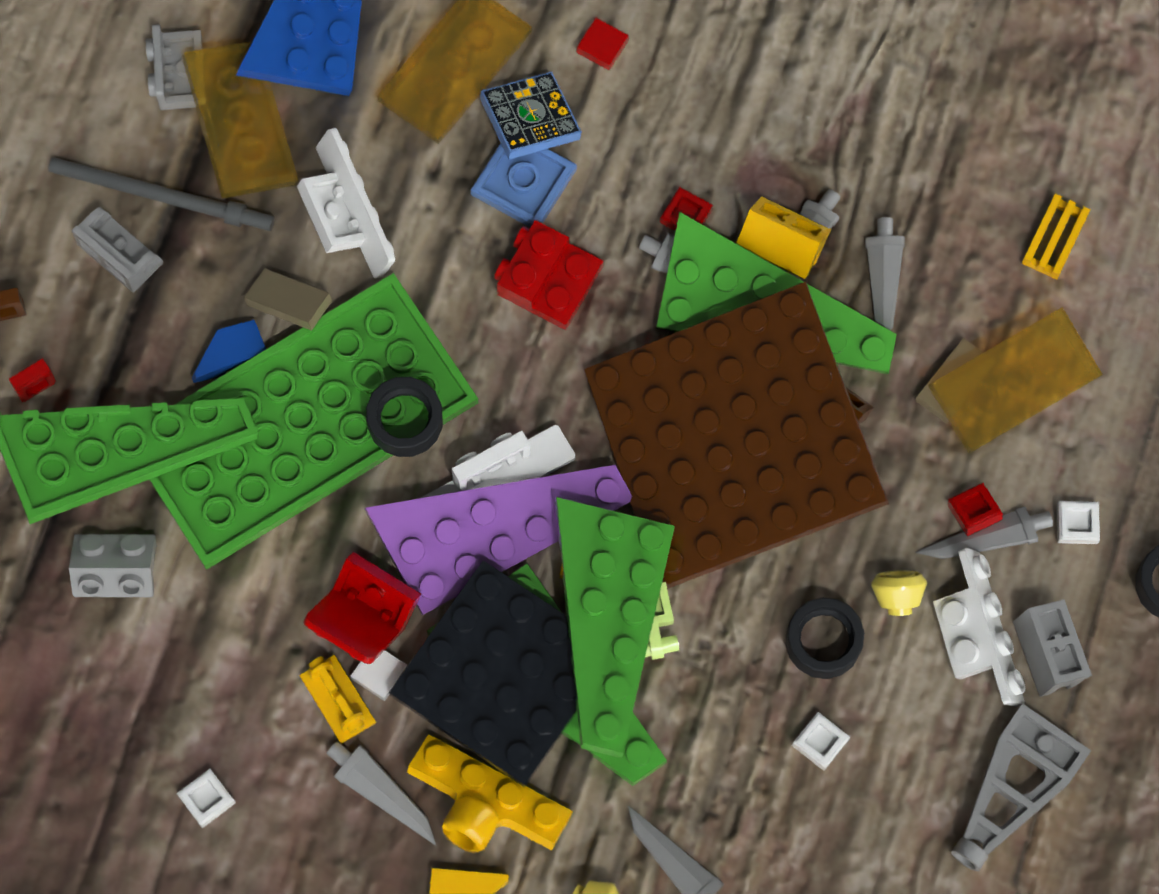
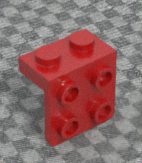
[303,552,421,664]

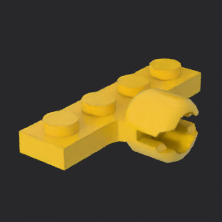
[407,734,573,853]

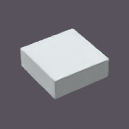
[1057,501,1100,544]
[350,651,407,701]
[792,712,850,771]
[177,769,235,828]

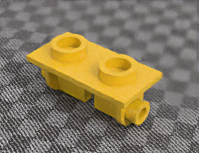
[299,655,376,744]

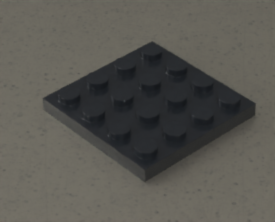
[389,560,577,788]

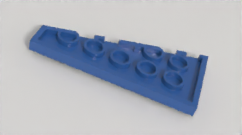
[236,0,362,96]

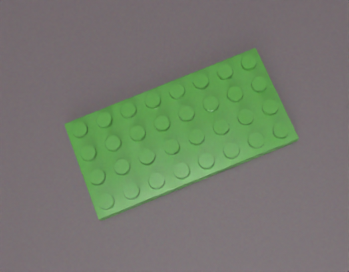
[149,273,478,570]

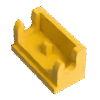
[736,196,831,279]

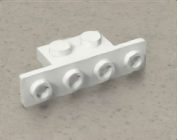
[297,128,395,279]
[421,425,575,498]
[933,548,1025,707]

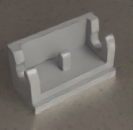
[71,207,163,293]
[1013,599,1092,697]

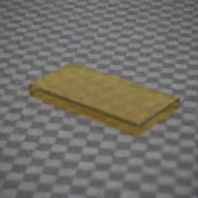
[377,0,532,144]
[182,41,298,199]
[928,307,1103,453]

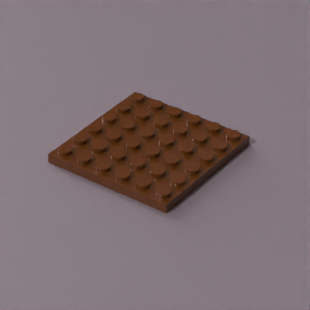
[584,282,889,589]

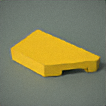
[429,868,509,894]

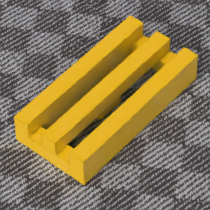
[1022,193,1091,280]

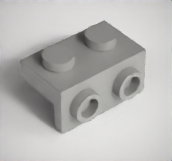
[146,24,207,110]
[69,534,157,597]

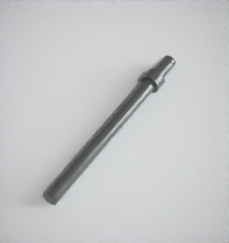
[48,157,275,231]

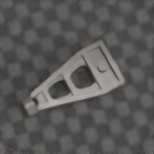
[951,703,1091,871]

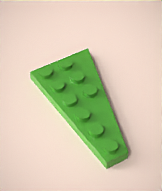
[656,212,897,374]

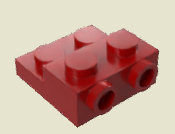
[494,220,604,330]

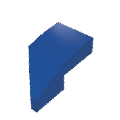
[192,320,266,383]

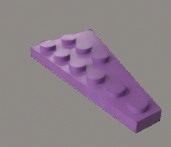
[364,465,632,615]

